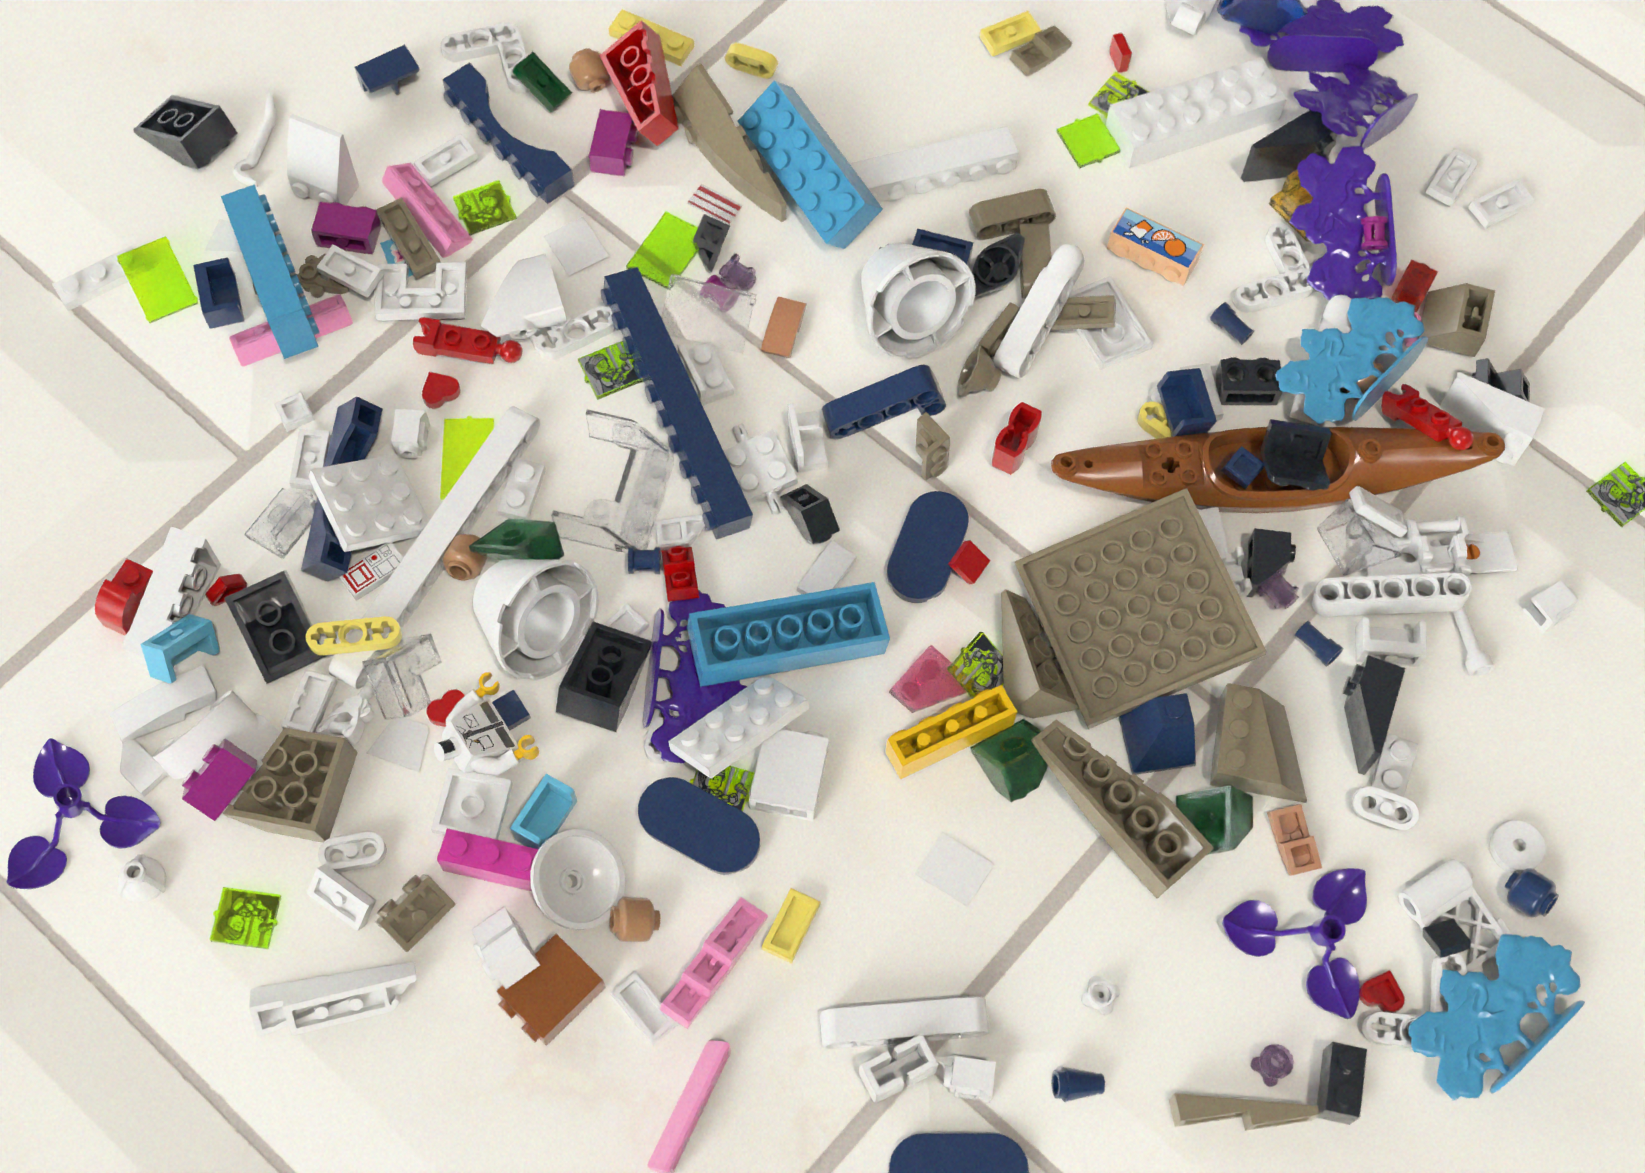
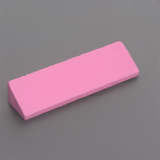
[382,163,473,258]
[229,294,353,366]
[648,1040,731,1173]

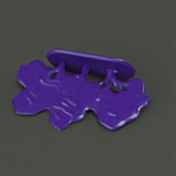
[1239,0,1404,73]
[1293,64,1418,150]
[1289,146,1397,301]
[643,590,748,763]

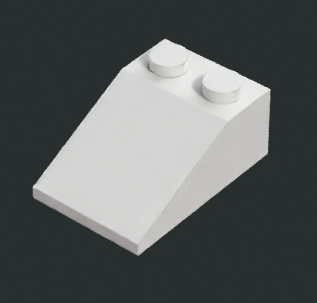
[287,113,360,205]
[1440,372,1545,466]

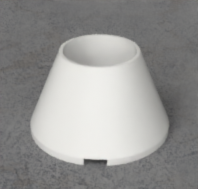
[861,243,976,359]
[473,559,599,680]

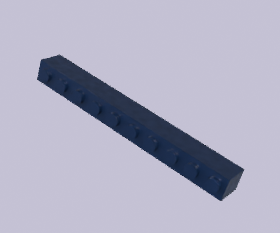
[600,267,753,540]

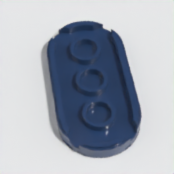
[887,491,969,603]
[638,777,760,875]
[888,1133,1029,1173]

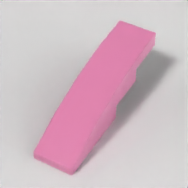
[660,897,768,1029]

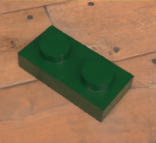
[511,51,572,113]

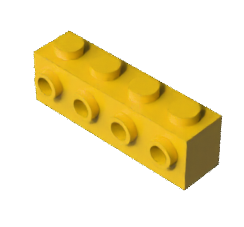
[886,685,1017,780]

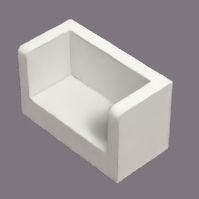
[1355,616,1427,667]

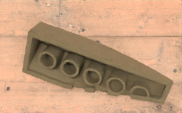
[672,64,786,222]
[1031,719,1214,899]

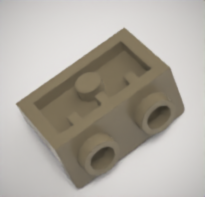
[915,412,950,481]
[375,874,456,953]

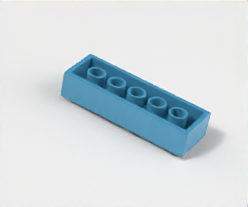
[737,80,883,249]
[221,184,320,359]
[687,582,890,687]

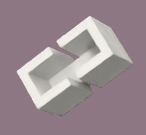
[471,907,540,989]
[859,1034,938,1104]

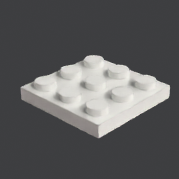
[308,454,429,552]

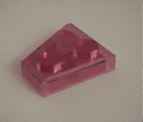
[889,645,975,713]

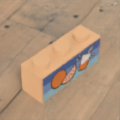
[1107,208,1204,286]

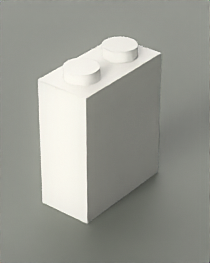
[749,726,829,821]

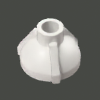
[116,854,167,904]

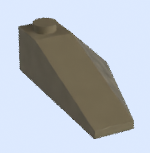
[1001,589,1079,719]

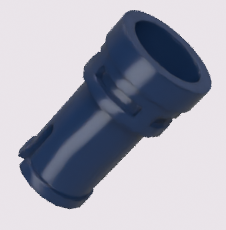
[1210,302,1254,345]
[1295,621,1344,667]

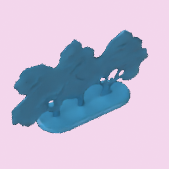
[1276,297,1428,424]
[1409,934,1585,1100]

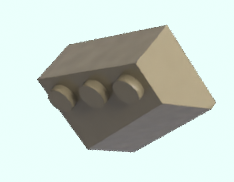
[1210,683,1307,803]
[223,728,358,843]

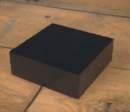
[1423,919,1471,958]

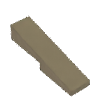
[1169,1093,1320,1131]

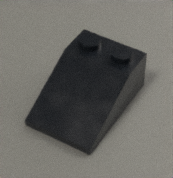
[133,95,238,169]
[1240,110,1337,182]
[224,570,326,684]
[556,621,652,732]
[1342,655,1406,775]

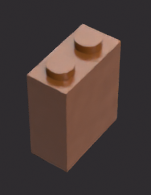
[496,933,606,1046]

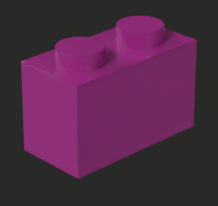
[589,109,639,176]
[311,202,382,255]
[181,739,257,821]

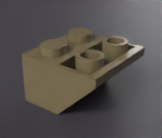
[1418,283,1495,357]

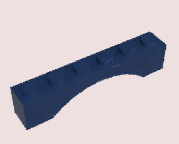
[442,62,575,204]
[301,396,383,582]

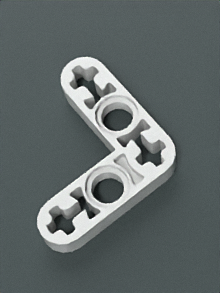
[441,22,529,94]
[1233,222,1314,313]
[529,305,615,361]
[1362,953,1467,1048]

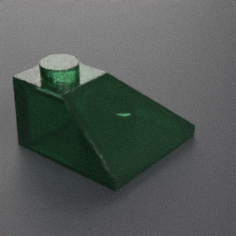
[469,518,564,561]
[970,719,1048,802]
[1176,785,1253,855]

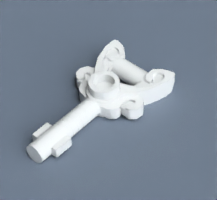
[316,657,394,746]

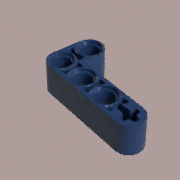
[822,365,946,439]

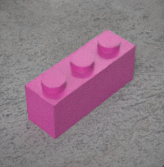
[437,828,539,892]

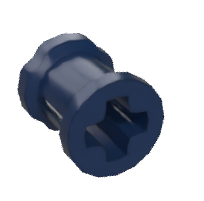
[628,547,661,574]

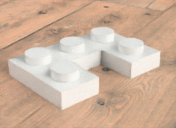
[375,262,467,320]

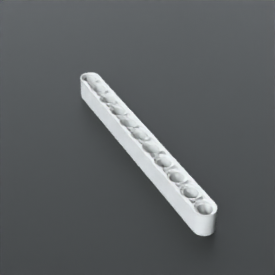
[329,406,540,689]

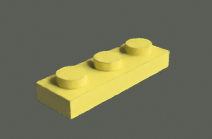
[608,9,694,66]

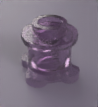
[719,253,756,293]
[1257,568,1299,609]
[1250,1044,1294,1087]

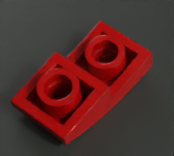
[661,546,699,602]

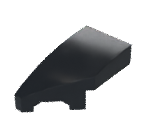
[692,214,730,273]

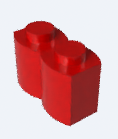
[992,402,1042,475]

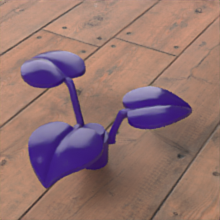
[7,738,161,890]
[1222,868,1367,1019]

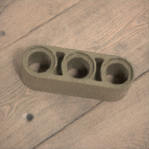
[969,188,1056,240]
[1018,223,1051,299]

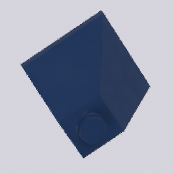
[1119,693,1196,775]

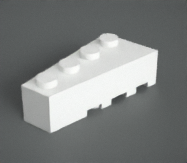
[122,527,221,667]

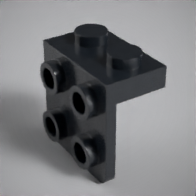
[1260,419,1332,491]

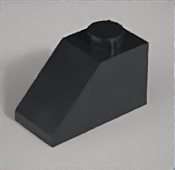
[780,484,840,544]
[1246,528,1296,598]

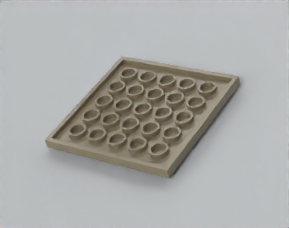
[1015,488,1266,729]

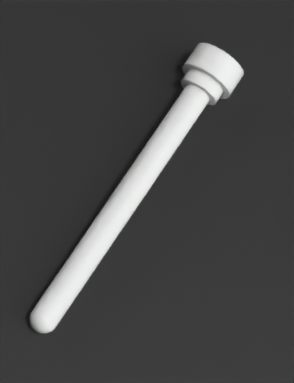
[1430,540,1495,677]

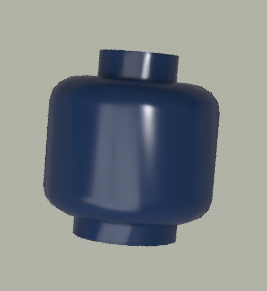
[1505,868,1559,918]

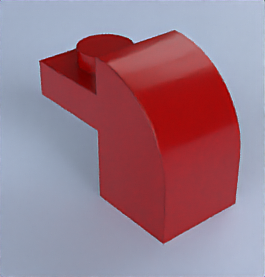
[95,559,153,636]

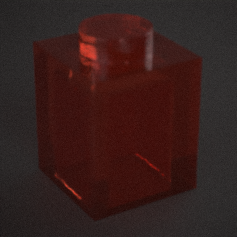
[1390,259,1438,313]

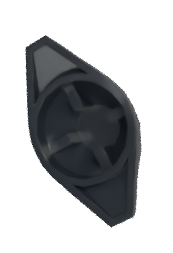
[972,232,1025,297]

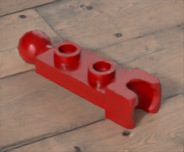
[413,317,523,364]
[1381,384,1474,451]

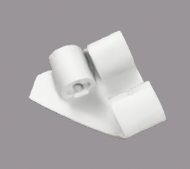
[1164,0,1218,35]
[481,254,567,339]
[152,690,280,779]

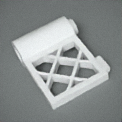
[1398,859,1511,974]

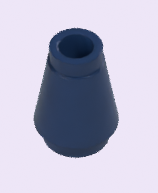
[1051,1067,1105,1102]

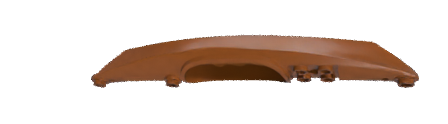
[1051,426,1505,513]

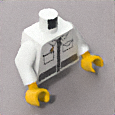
[434,672,539,776]

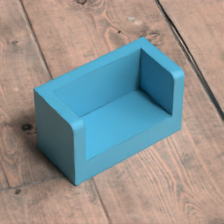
[141,614,220,684]
[510,774,577,849]

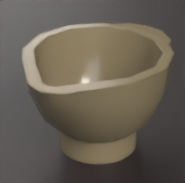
[959,345,1002,397]

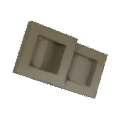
[1010,25,1072,76]

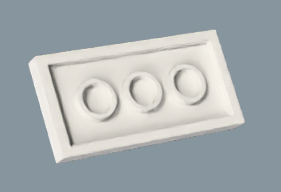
[668,675,809,778]

